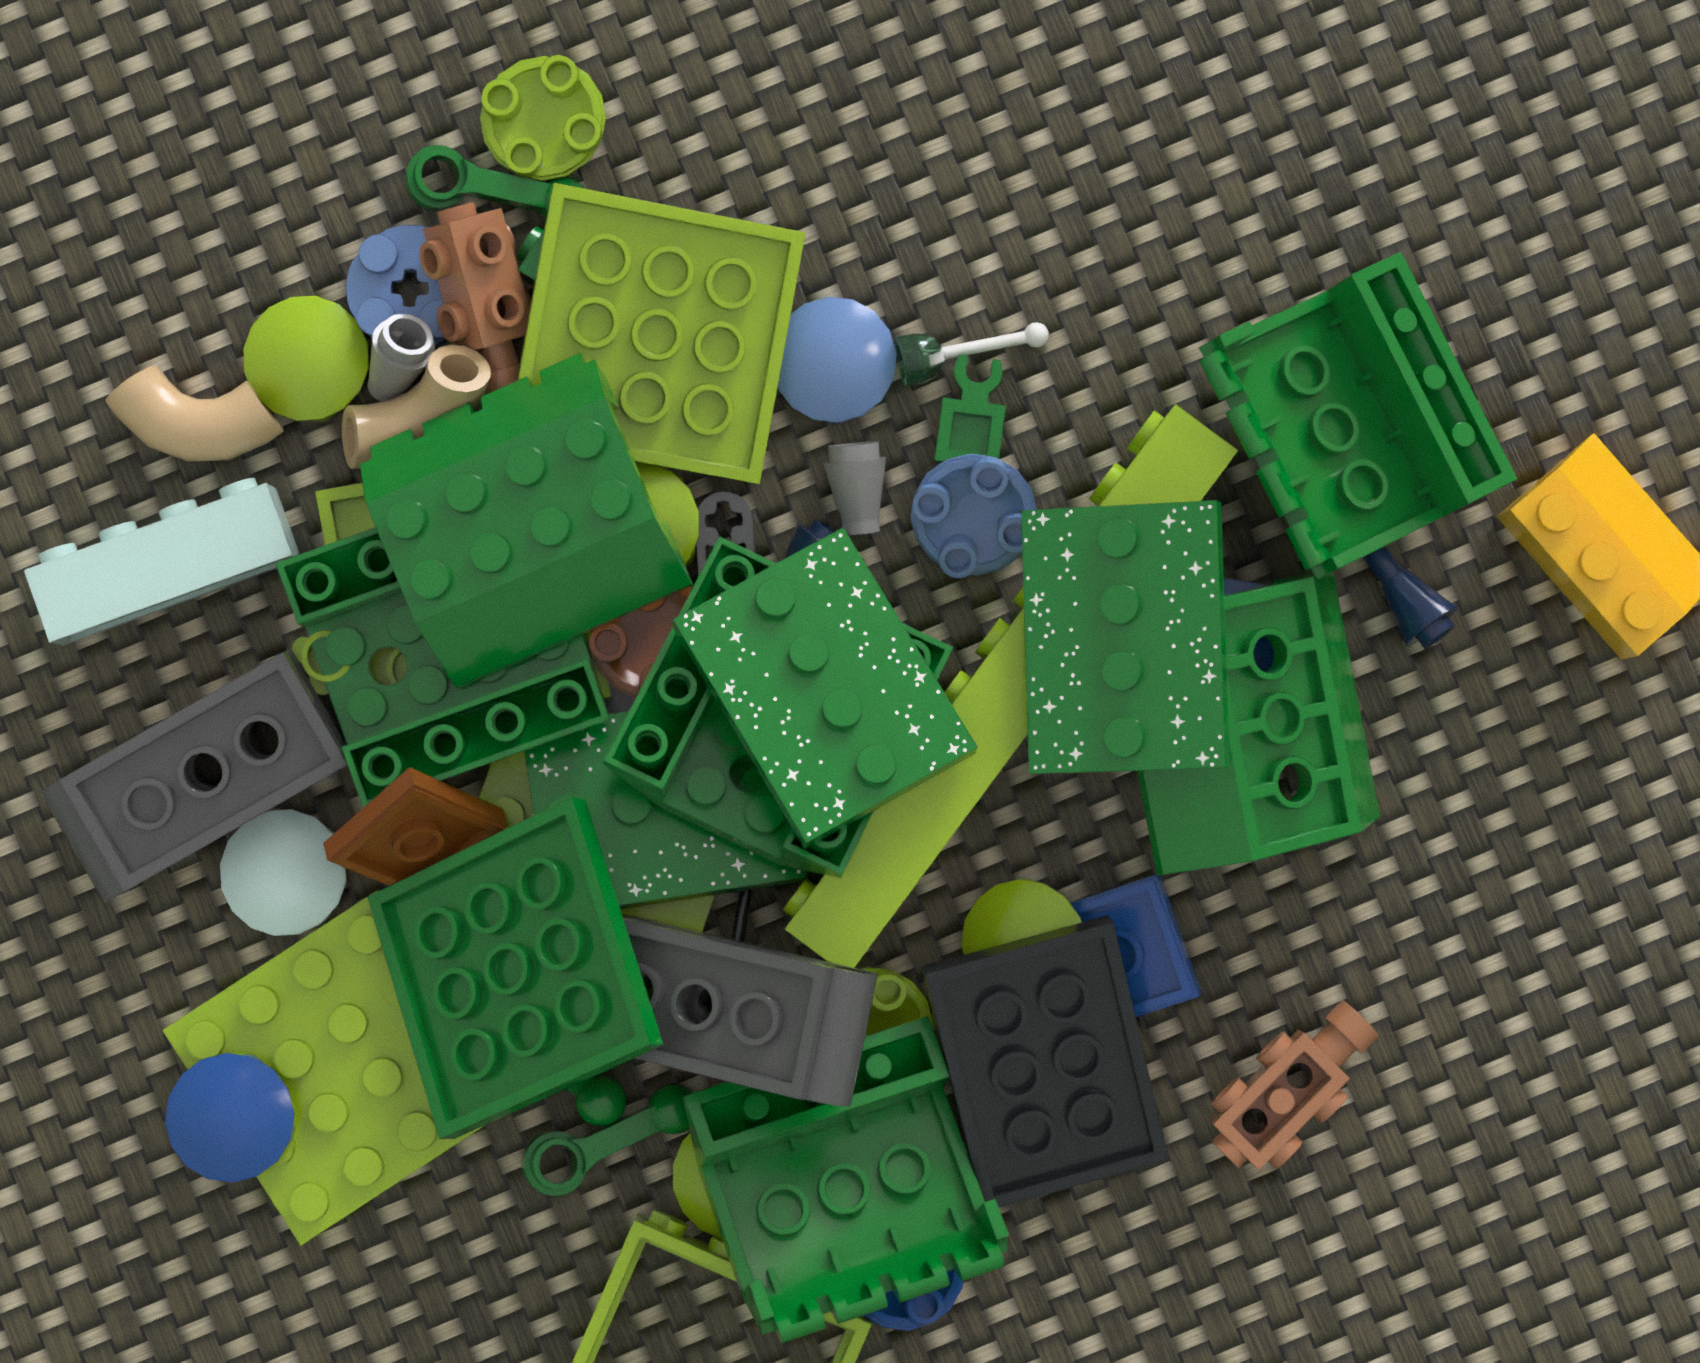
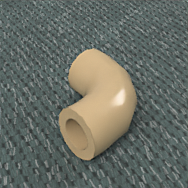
[342,345,491,469]
[106,366,284,462]

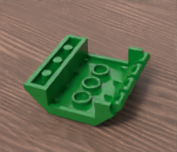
[1199,252,1517,579]
[360,353,693,689]
[683,1016,1009,1343]

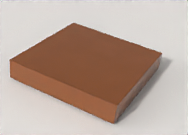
[323,767,508,886]

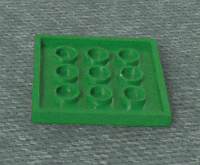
[367,797,663,1139]

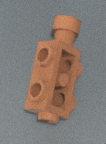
[419,202,531,395]
[1208,1000,1379,1170]

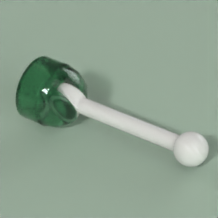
[895,322,1049,387]

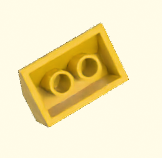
[1496,433,1700,660]

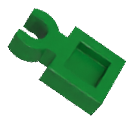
[934,355,1006,464]

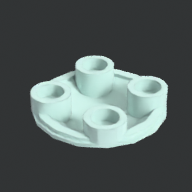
[220,809,347,936]

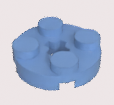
[346,225,446,350]

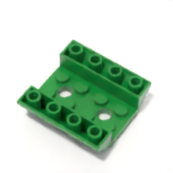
[276,527,610,808]
[603,536,953,878]
[1137,571,1380,875]

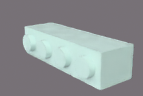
[24,478,299,646]

